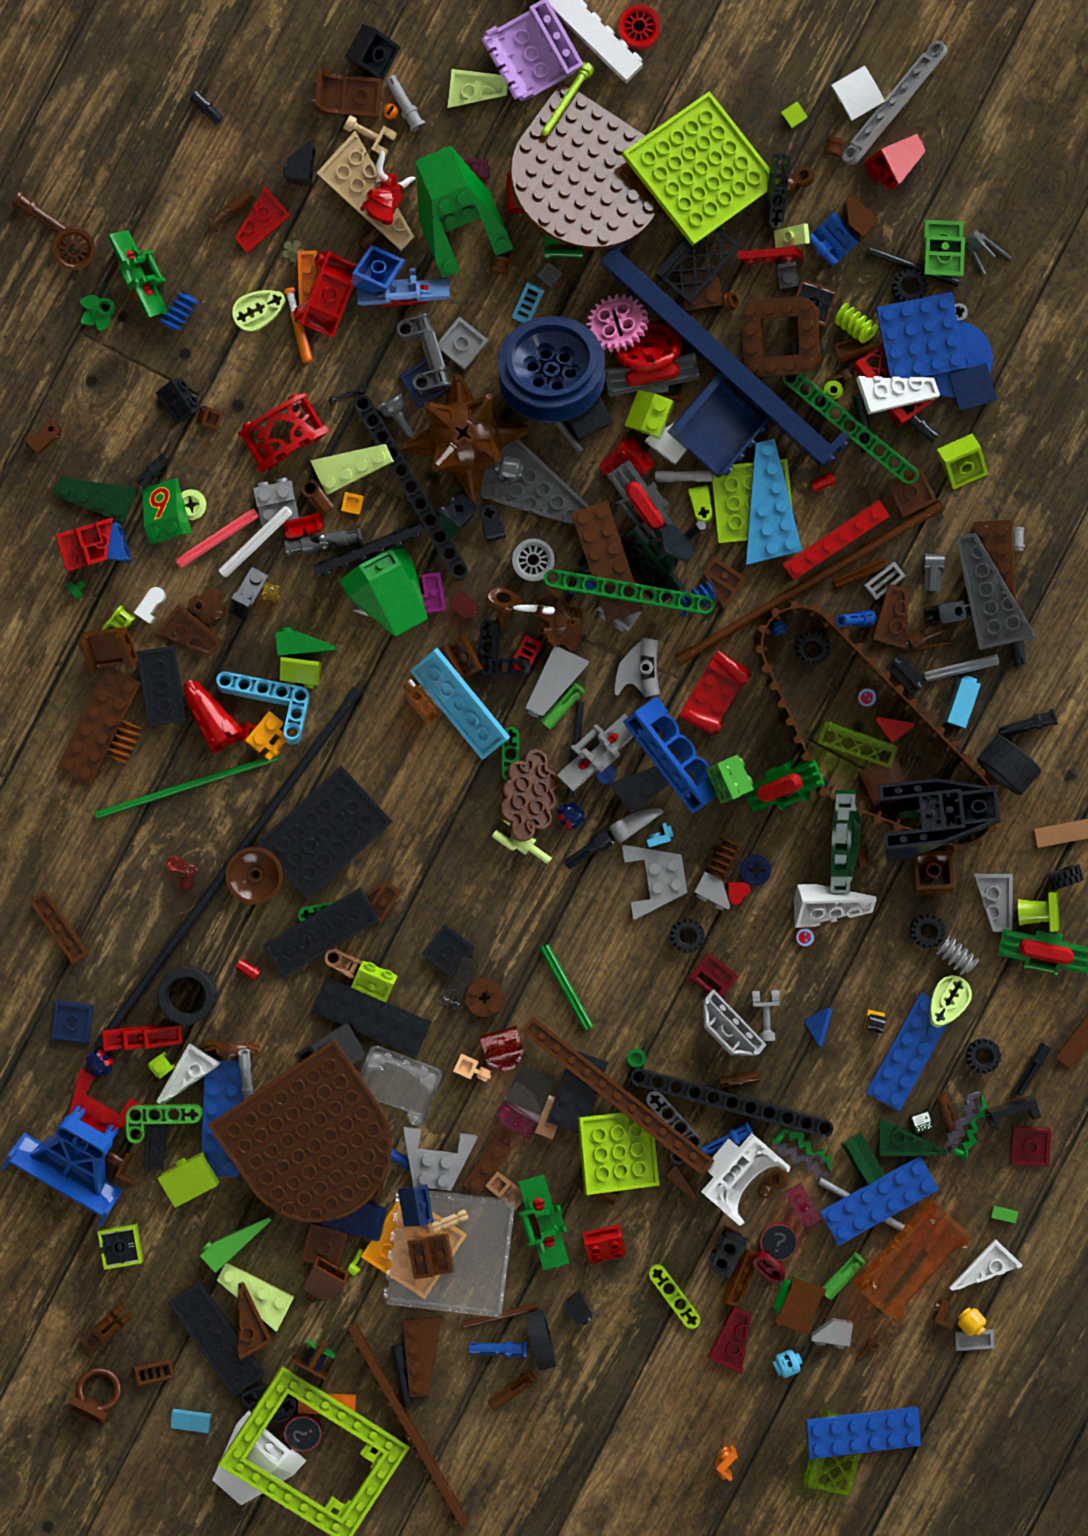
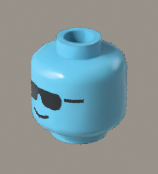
[773,1350,803,1378]

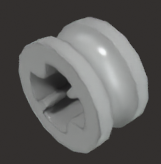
[955,303,968,321]

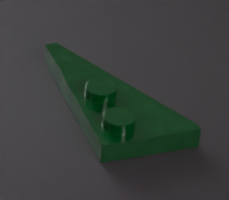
[879,1118,947,1156]

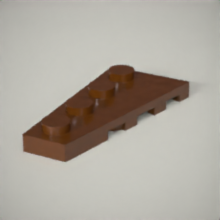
[403,1316,441,1397]

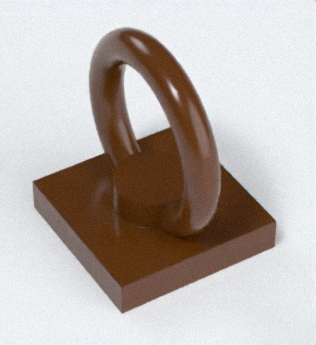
[68,1367,122,1426]

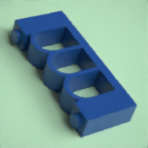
[623,696,717,814]

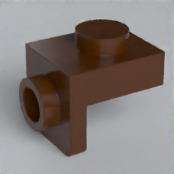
[530,587,563,617]
[932,1298,954,1330]

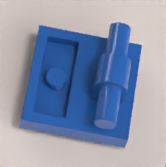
[809,213,860,266]

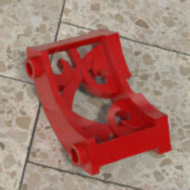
[237,392,330,473]

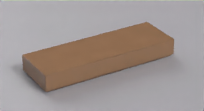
[1033,819,1088,848]

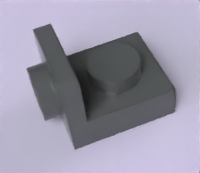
[776,261,799,290]

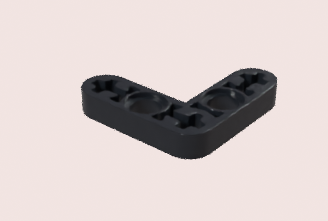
[479,619,531,676]

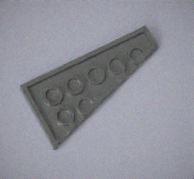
[956,533,1037,650]

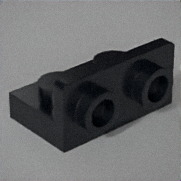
[156,378,201,424]

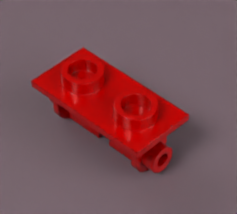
[283,513,325,540]

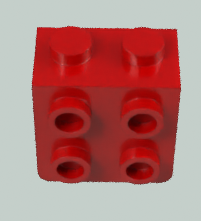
[599,436,656,478]

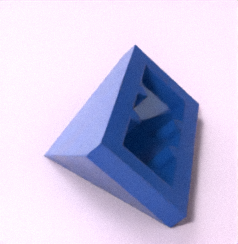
[804,1007,833,1046]

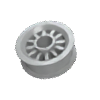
[512,539,555,582]

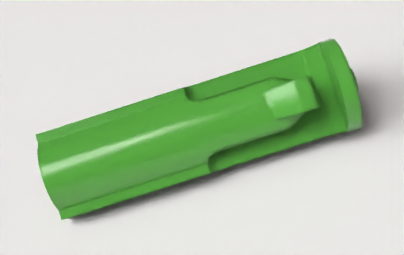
[540,682,586,730]
[822,1252,866,1300]

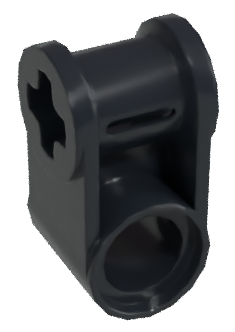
[480,505,506,543]

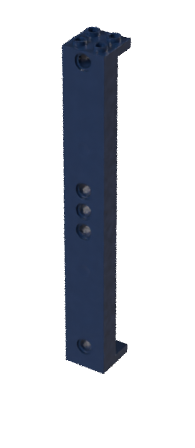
[600,239,849,468]

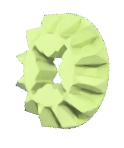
[181,489,207,520]

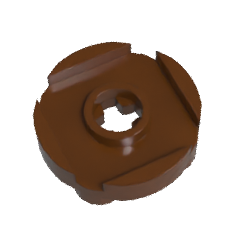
[465,978,504,1017]

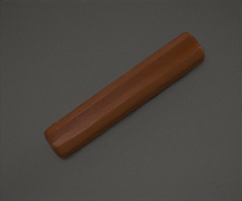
[832,558,887,589]

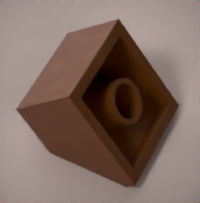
[911,851,955,895]

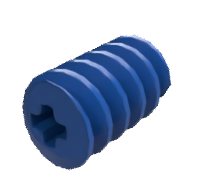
[159,289,199,332]
[680,581,718,618]

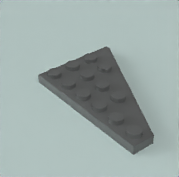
[464,439,589,526]

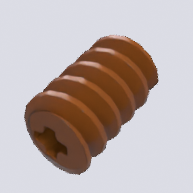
[107,720,144,764]

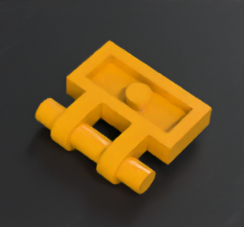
[244,711,294,761]

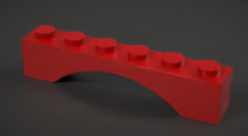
[782,500,890,582]

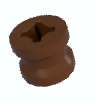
[823,136,845,157]
[489,255,511,275]

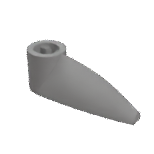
[609,808,664,843]

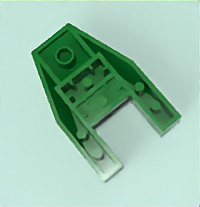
[415,145,514,278]

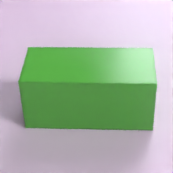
[990,1205,1018,1224]

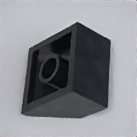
[344,24,401,81]
[283,141,316,186]

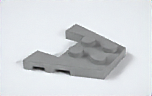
[622,845,687,919]
[403,1127,477,1191]

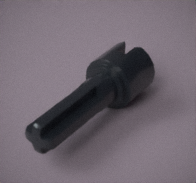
[564,828,615,869]

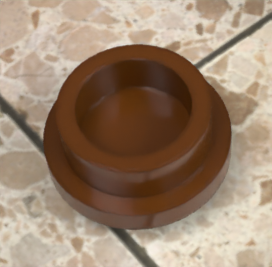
[722,292,739,311]

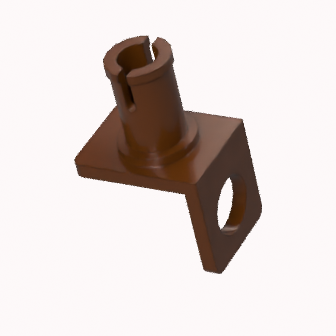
[105,1150,140,1186]

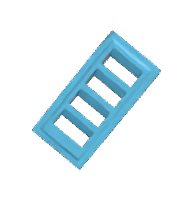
[511,281,545,323]

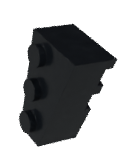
[608,766,669,814]

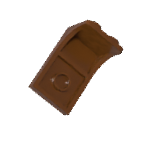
[312,68,382,118]

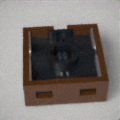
[790,279,838,329]

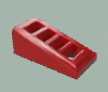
[514,635,543,677]

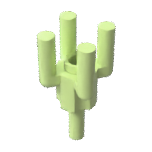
[492,820,551,864]

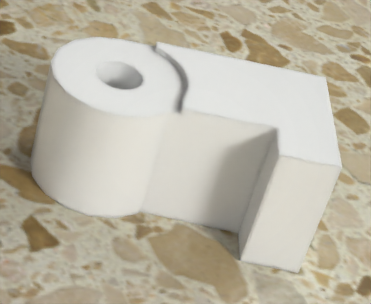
[134,587,166,624]

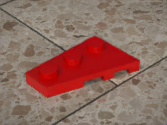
[235,187,291,254]
[738,246,804,264]

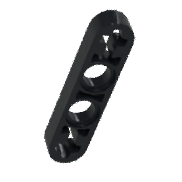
[764,153,790,229]

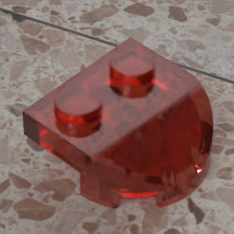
[480,1026,523,1071]

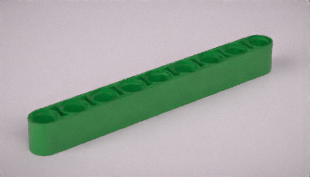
[782,375,919,484]
[543,569,714,615]

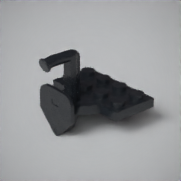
[620,520,706,608]

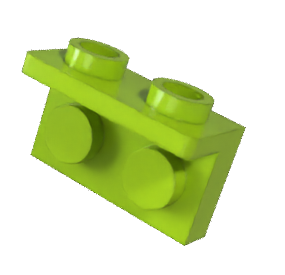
[351,961,398,1003]

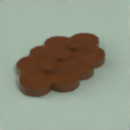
[499,749,559,842]

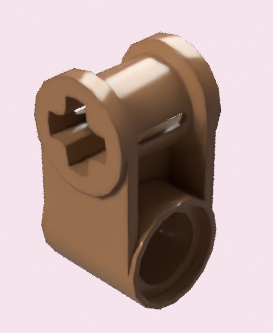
[325,948,362,979]

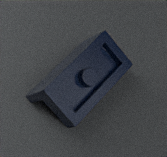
[398,1184,433,1227]

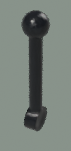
[329,385,367,404]

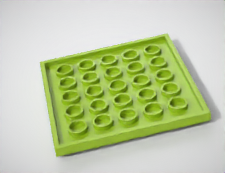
[621,91,780,246]

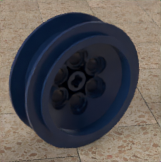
[498,316,605,423]

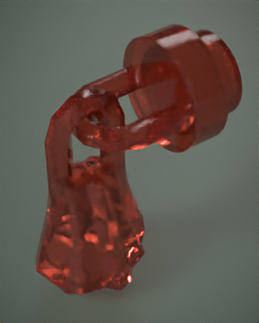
[166,855,198,890]

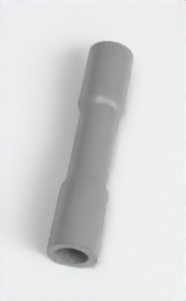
[655,470,714,483]
[238,1049,254,1100]

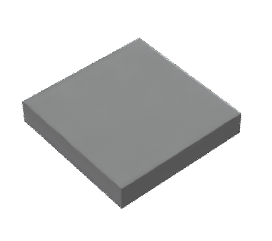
[438,317,489,370]

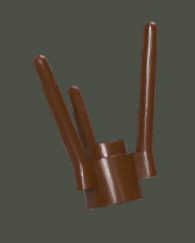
[908,624,953,651]

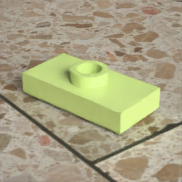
[774,224,810,248]

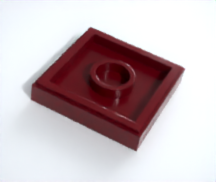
[1010,1126,1051,1167]

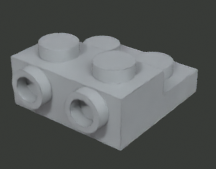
[253,478,299,527]

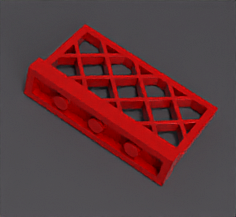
[852,343,937,427]

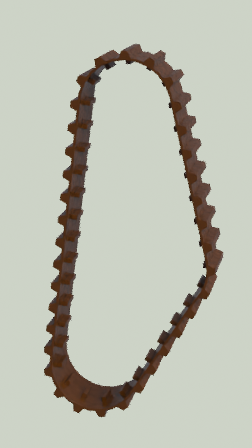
[753,600,1003,851]

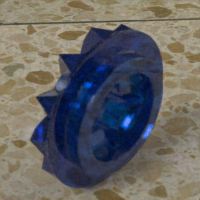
[740,855,771,886]

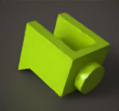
[148,1051,176,1079]

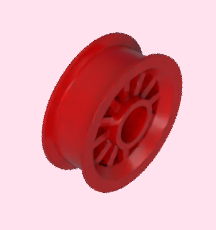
[618,4,660,50]

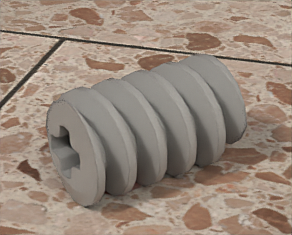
[936,934,979,975]

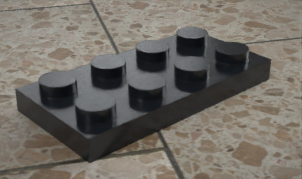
[136,645,187,727]
[546,1051,608,1133]

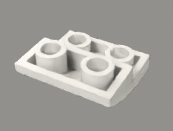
[831,66,885,120]

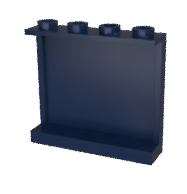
[667,373,770,478]

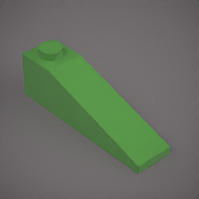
[200,1215,273,1273]

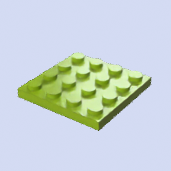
[712,459,793,544]
[577,1109,659,1195]

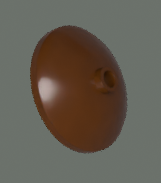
[225,847,283,904]

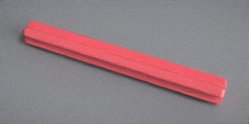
[176,508,259,568]

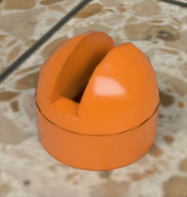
[383,104,399,120]

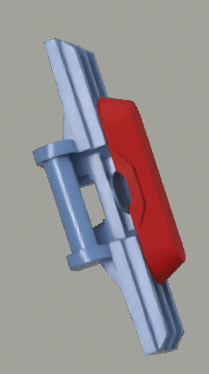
[357,268,450,307]

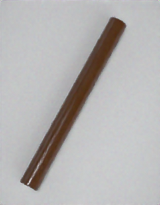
[463,1303,539,1329]

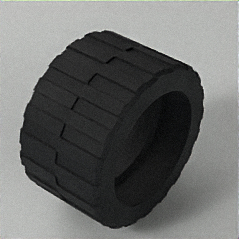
[977,735,1041,796]
[157,965,218,1025]

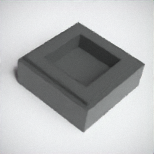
[536,261,563,289]

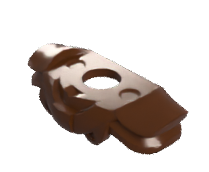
[204,1039,260,1057]

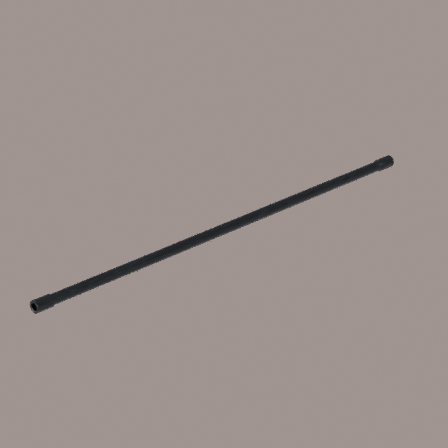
[95,686,362,1048]

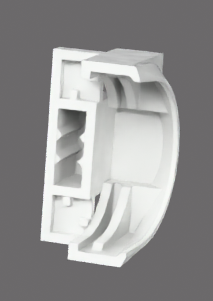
[701,1133,790,1225]

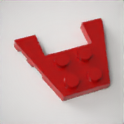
[69,1068,142,1134]

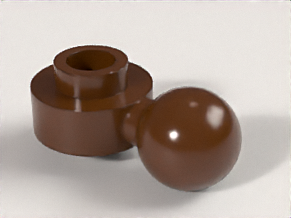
[787,166,815,192]
[758,1170,789,1198]

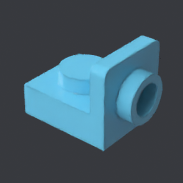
[647,823,673,847]

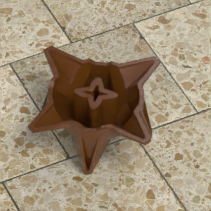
[402,375,529,501]

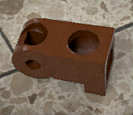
[24,421,62,455]

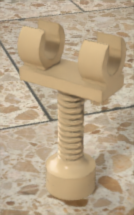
[343,115,397,156]

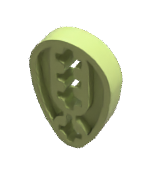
[232,290,286,332]
[929,975,972,1027]

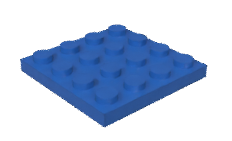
[876,292,967,379]

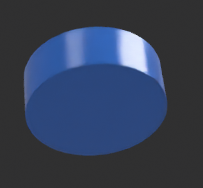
[596,765,616,784]

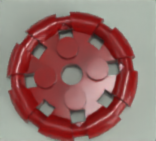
[614,321,683,372]

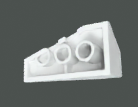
[794,884,876,928]

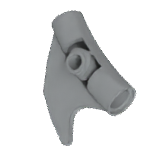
[615,638,660,698]

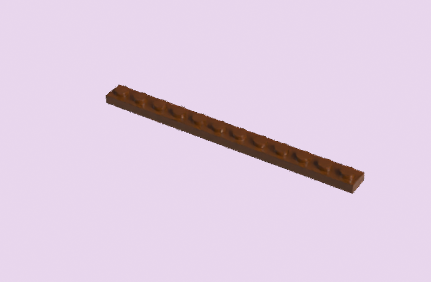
[521,1016,714,1176]
[347,1321,469,1528]

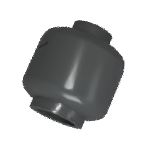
[494,456,523,482]

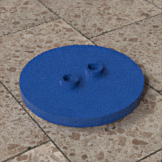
[925,321,993,398]

